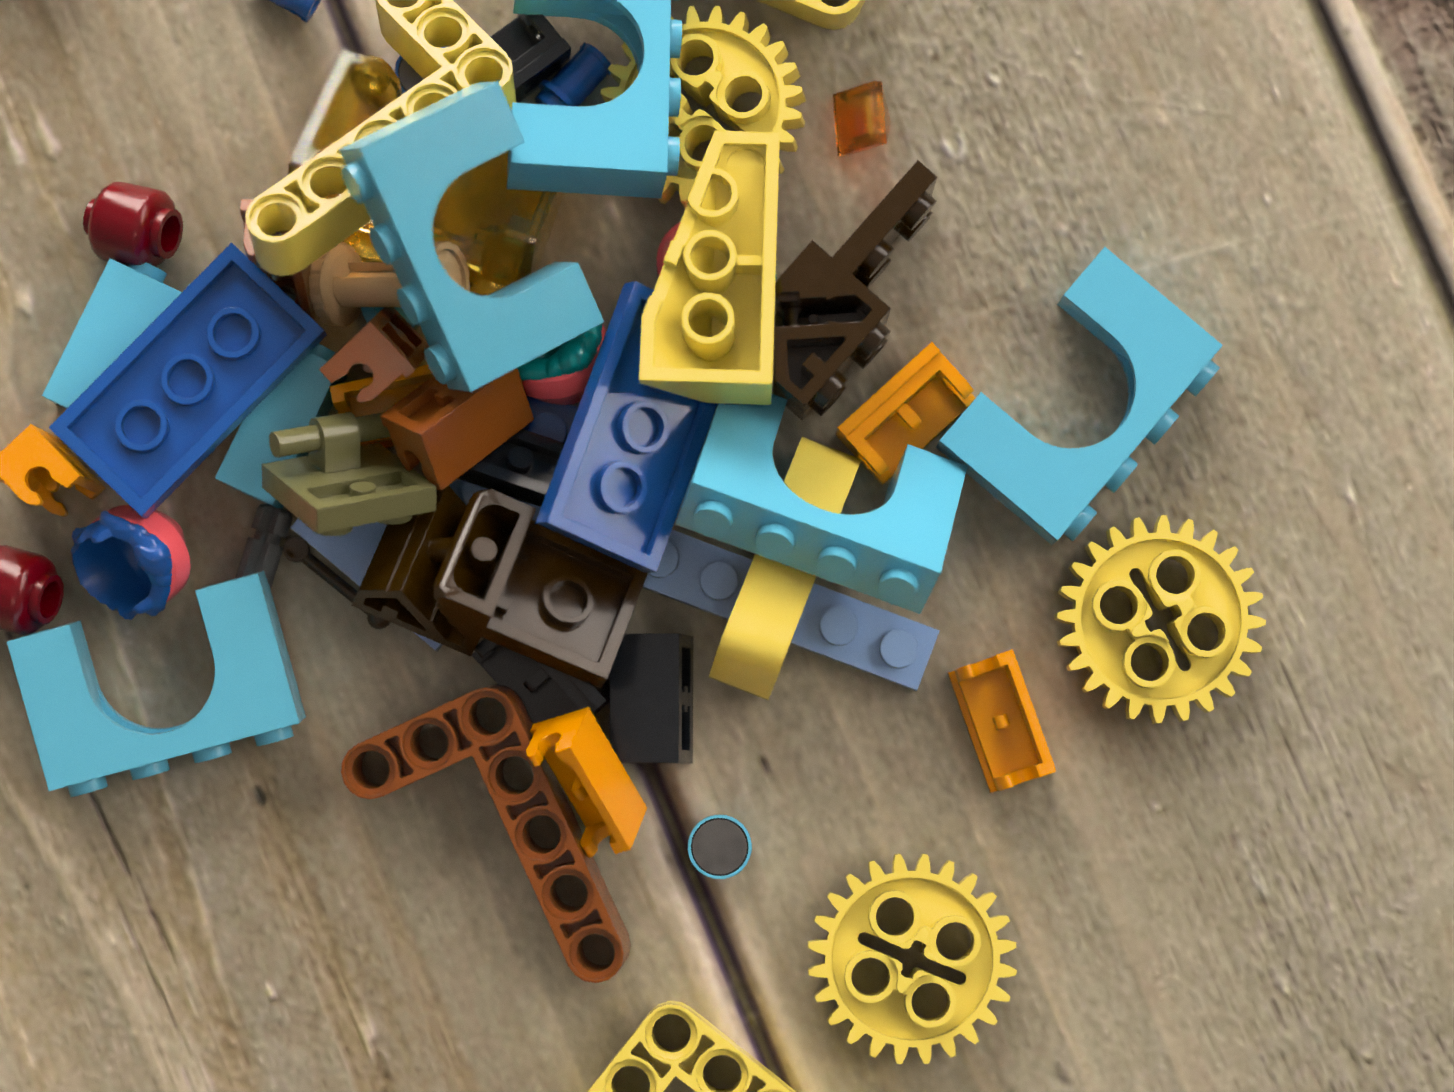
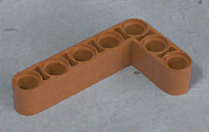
[341,684,631,983]

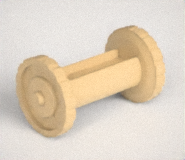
[309,241,470,327]

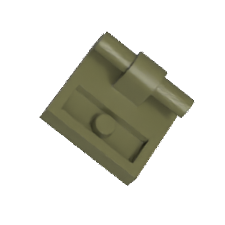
[262,412,436,536]

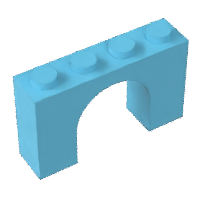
[507,0,682,198]
[339,81,604,392]
[936,247,1223,545]
[42,258,348,509]
[675,394,968,614]
[7,571,306,797]

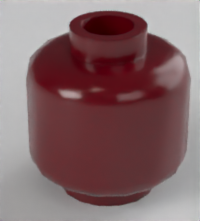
[83,182,183,267]
[0,545,64,635]

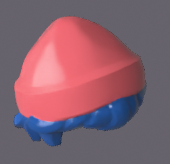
[70,505,191,620]

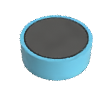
[688,815,752,879]

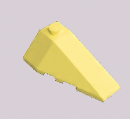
[639,130,780,405]

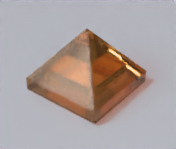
[833,81,891,157]

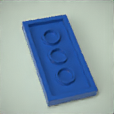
[48,242,327,519]
[536,281,718,573]

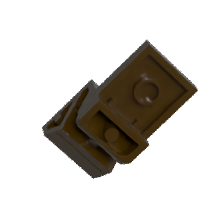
[773,160,937,421]
[352,485,648,689]

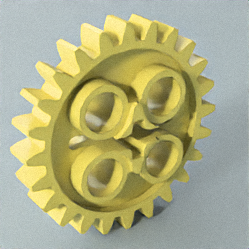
[600,6,806,209]
[1054,515,1266,724]
[808,854,1017,1064]

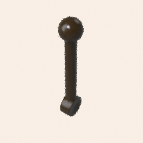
[283,537,390,629]

